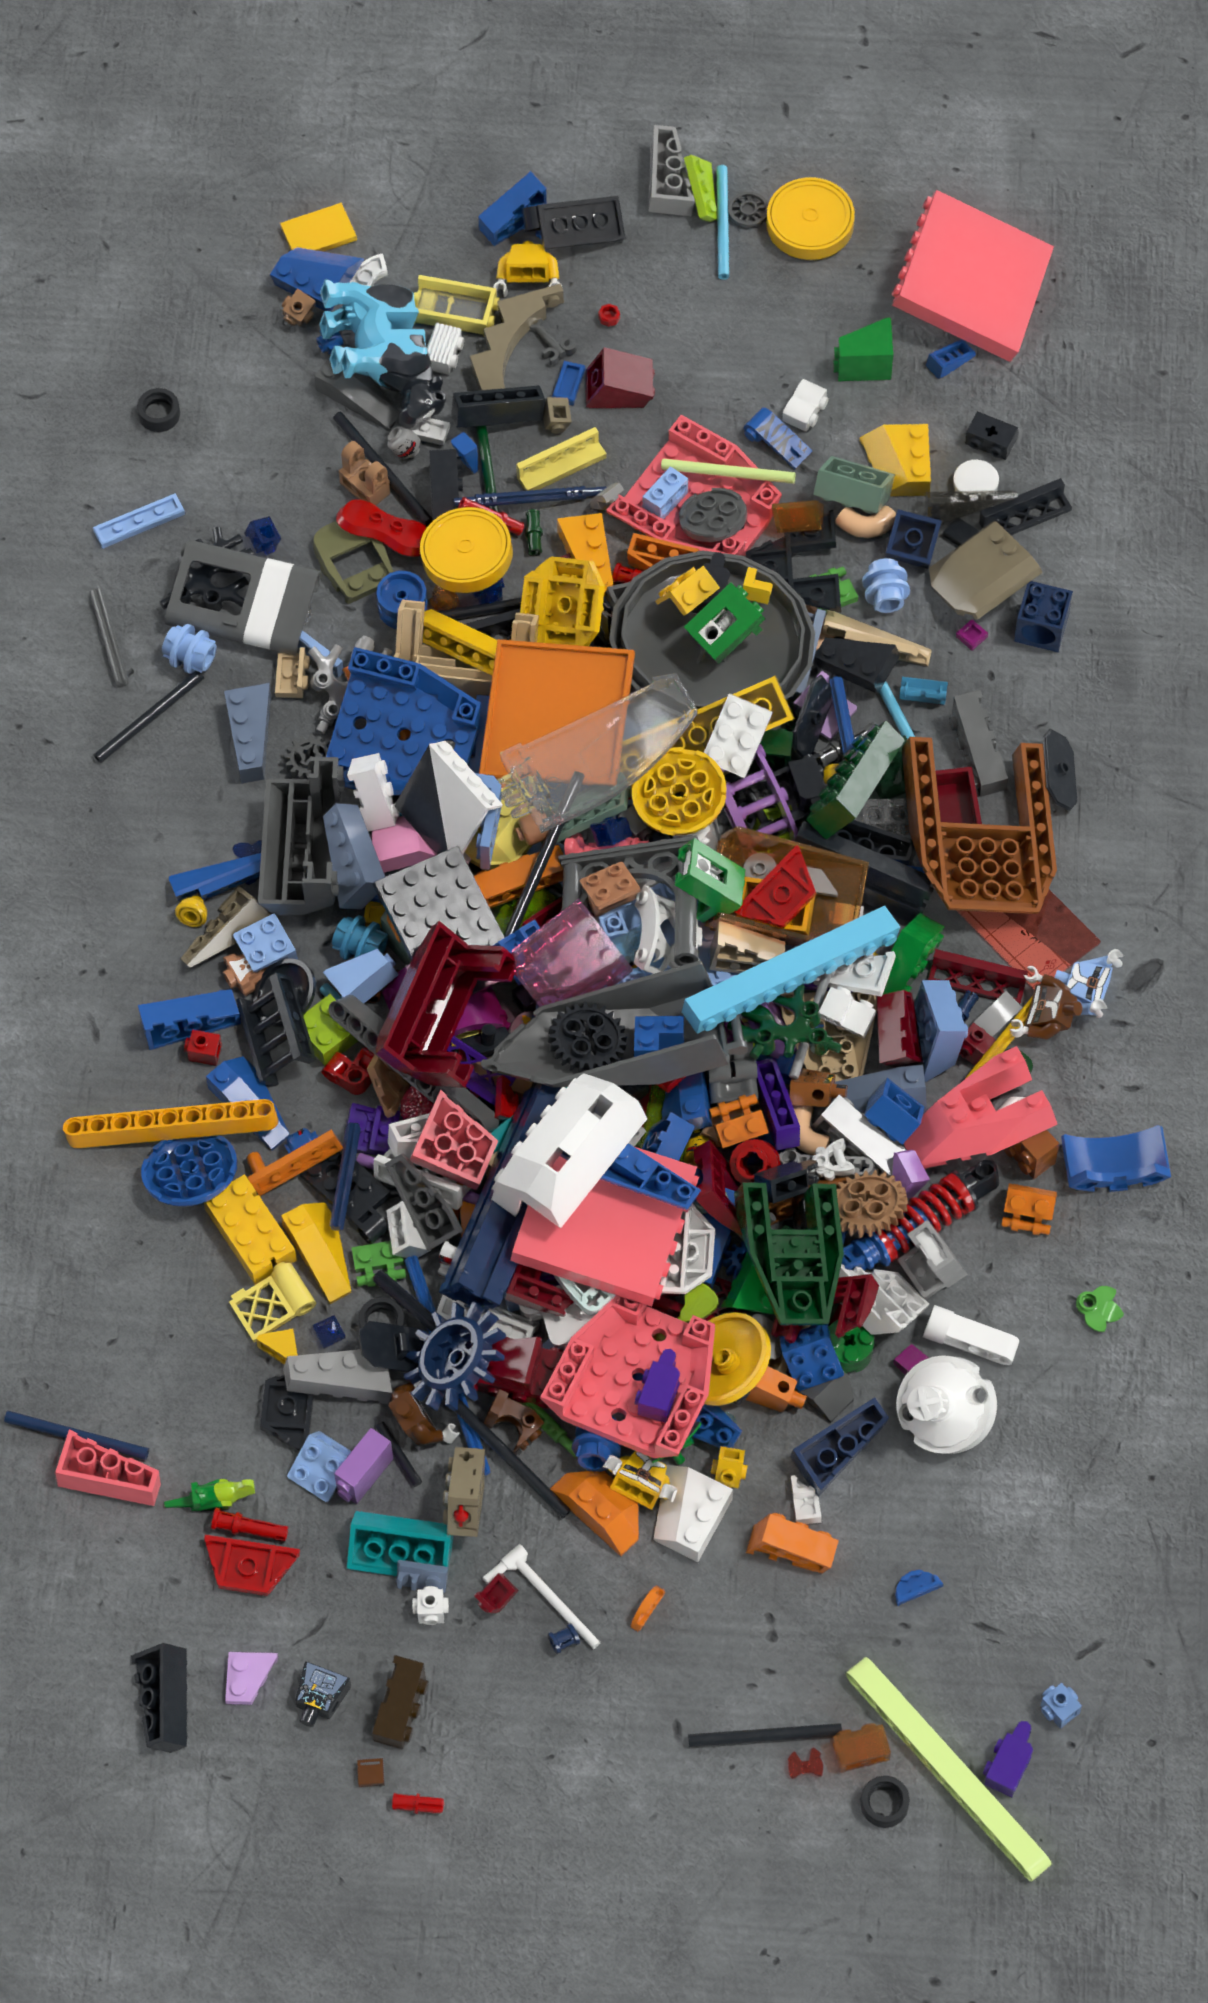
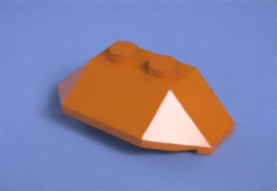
[550,1471,639,1556]

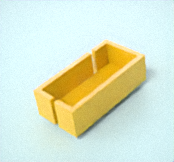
[204,1174,297,1285]

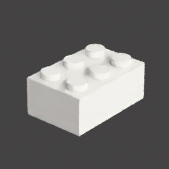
[701,694,773,778]

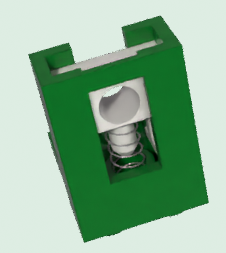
[684,582,765,664]
[675,838,746,923]

